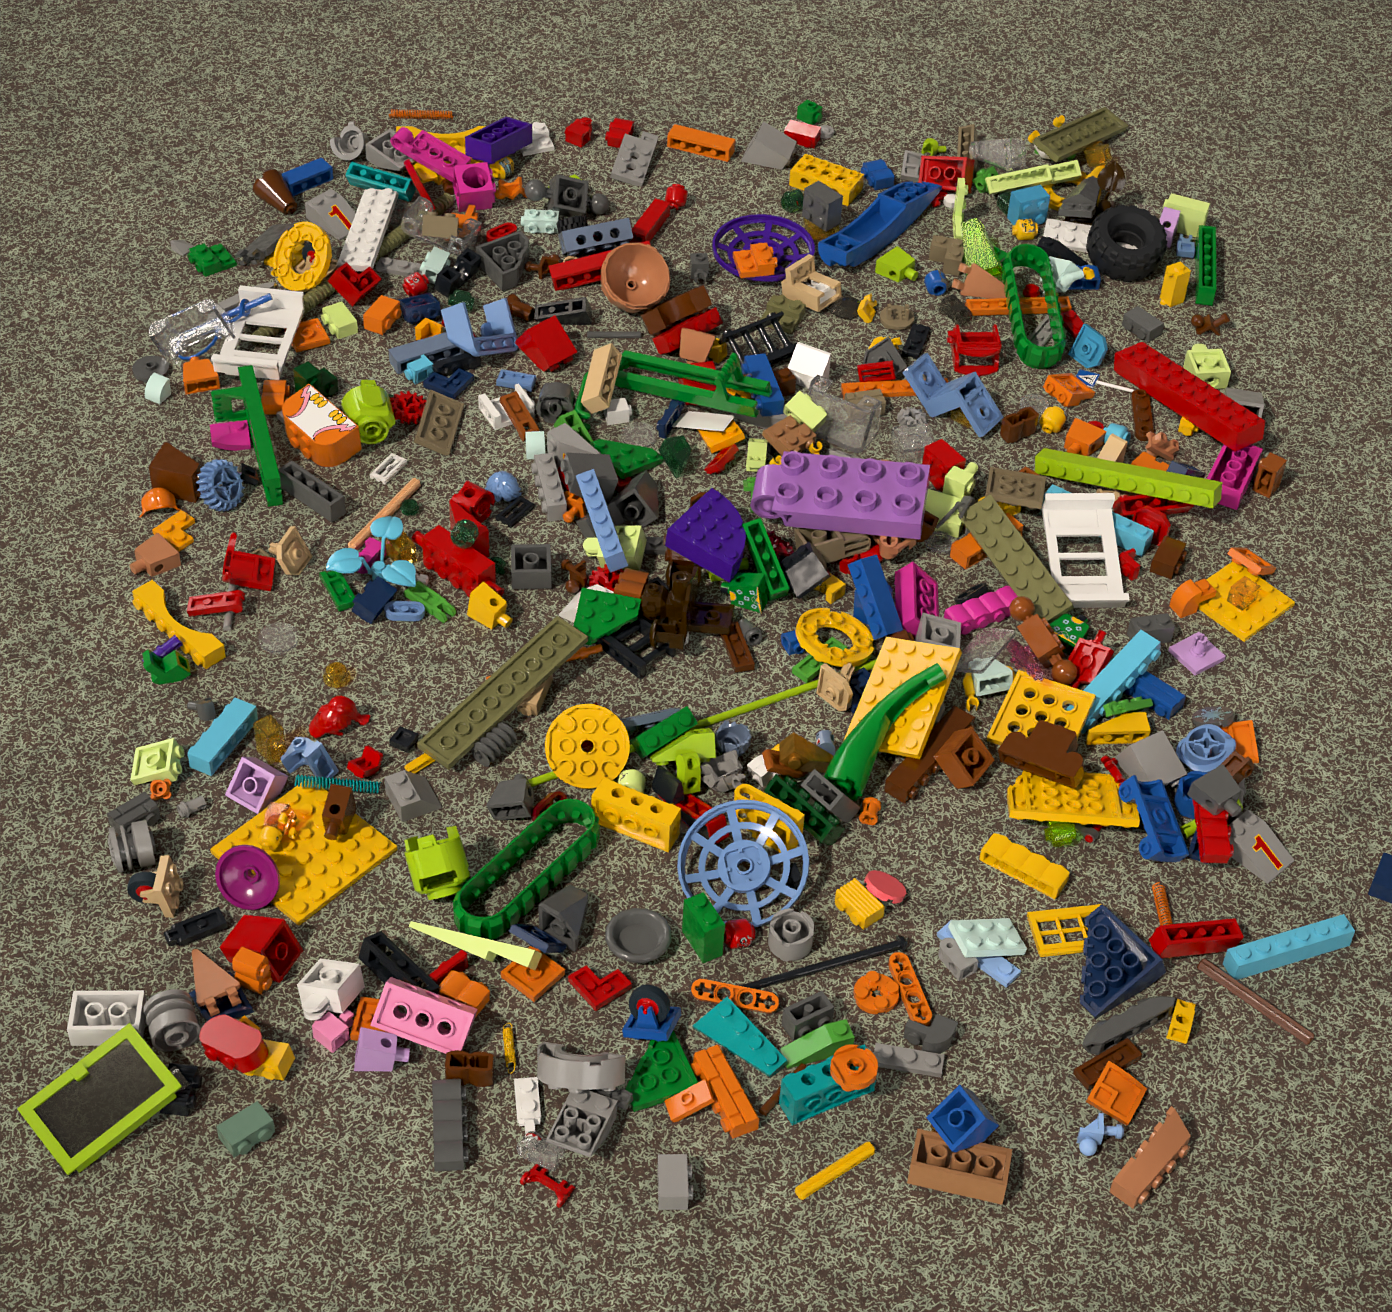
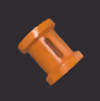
[859,797,881,825]

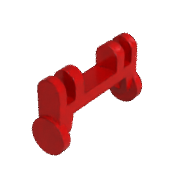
[1101,756,1126,786]
[520,1163,575,1208]

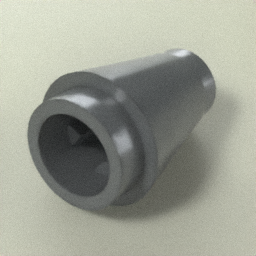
[738,618,762,645]

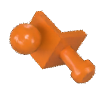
[494,177,527,200]
[563,491,587,523]

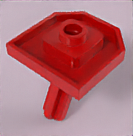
[1132,505,1171,546]

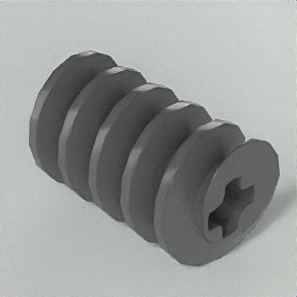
[471,722,517,767]

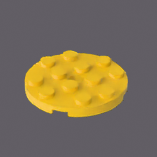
[545,704,630,789]

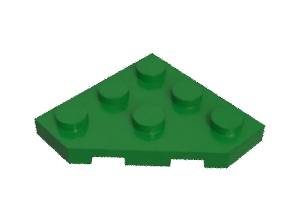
[589,439,664,479]
[573,588,641,645]
[625,1031,698,1112]

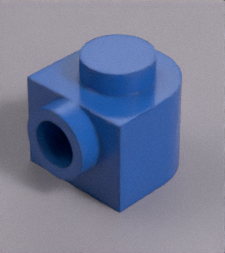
[781,630,805,656]

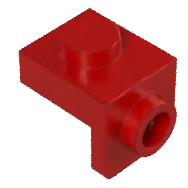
[1119,548,1140,581]
[346,745,383,779]

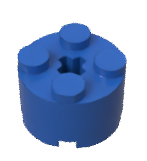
[1174,771,1207,819]

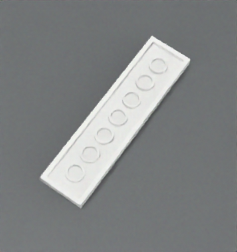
[336,188,399,271]

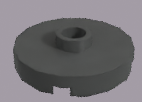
[132,355,169,383]

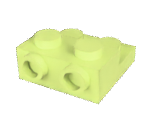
[131,738,185,785]

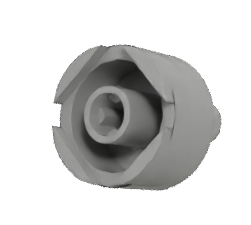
[768,908,814,961]

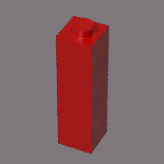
[630,198,670,243]

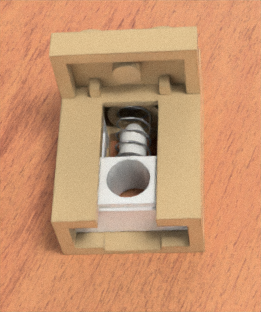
[781,254,842,312]

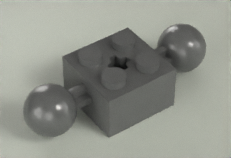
[524,174,609,217]

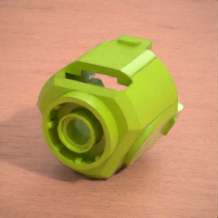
[341,380,395,444]
[404,826,470,900]

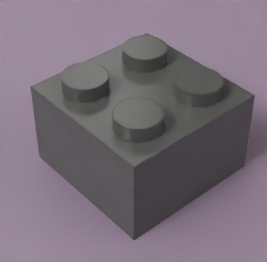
[802,181,843,232]
[511,544,551,589]

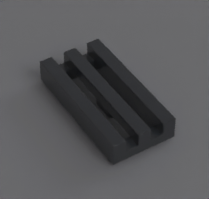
[496,496,535,528]

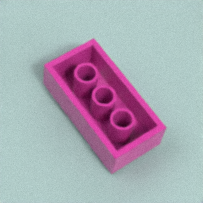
[1207,445,1263,510]

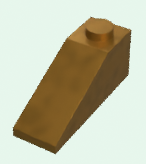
[779,732,834,773]

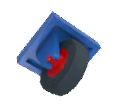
[622,984,681,1041]

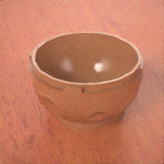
[601,243,670,313]

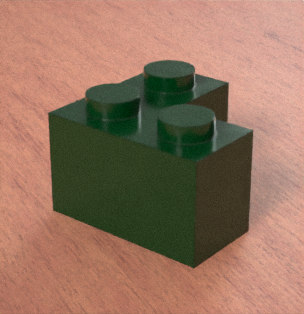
[293,361,339,398]

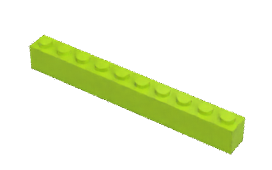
[1035,448,1222,508]

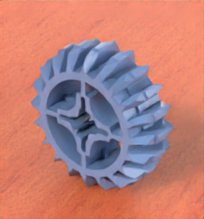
[196,459,245,511]

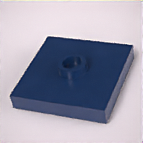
[509,924,567,953]

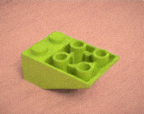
[649,728,716,765]

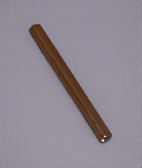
[1197,958,1315,1045]

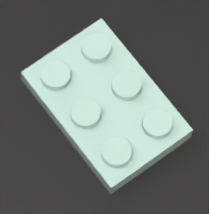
[948,918,1027,958]

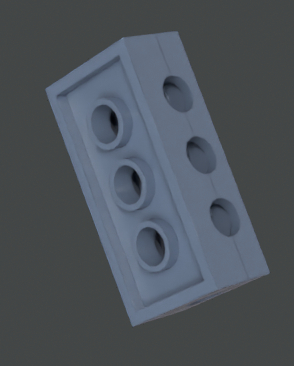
[558,218,633,256]

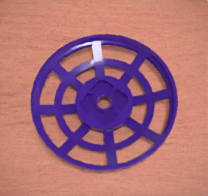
[712,214,815,282]

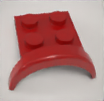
[222,532,275,591]

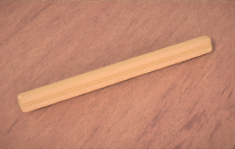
[348,478,421,550]

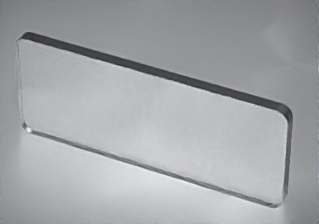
[955,627,1016,674]

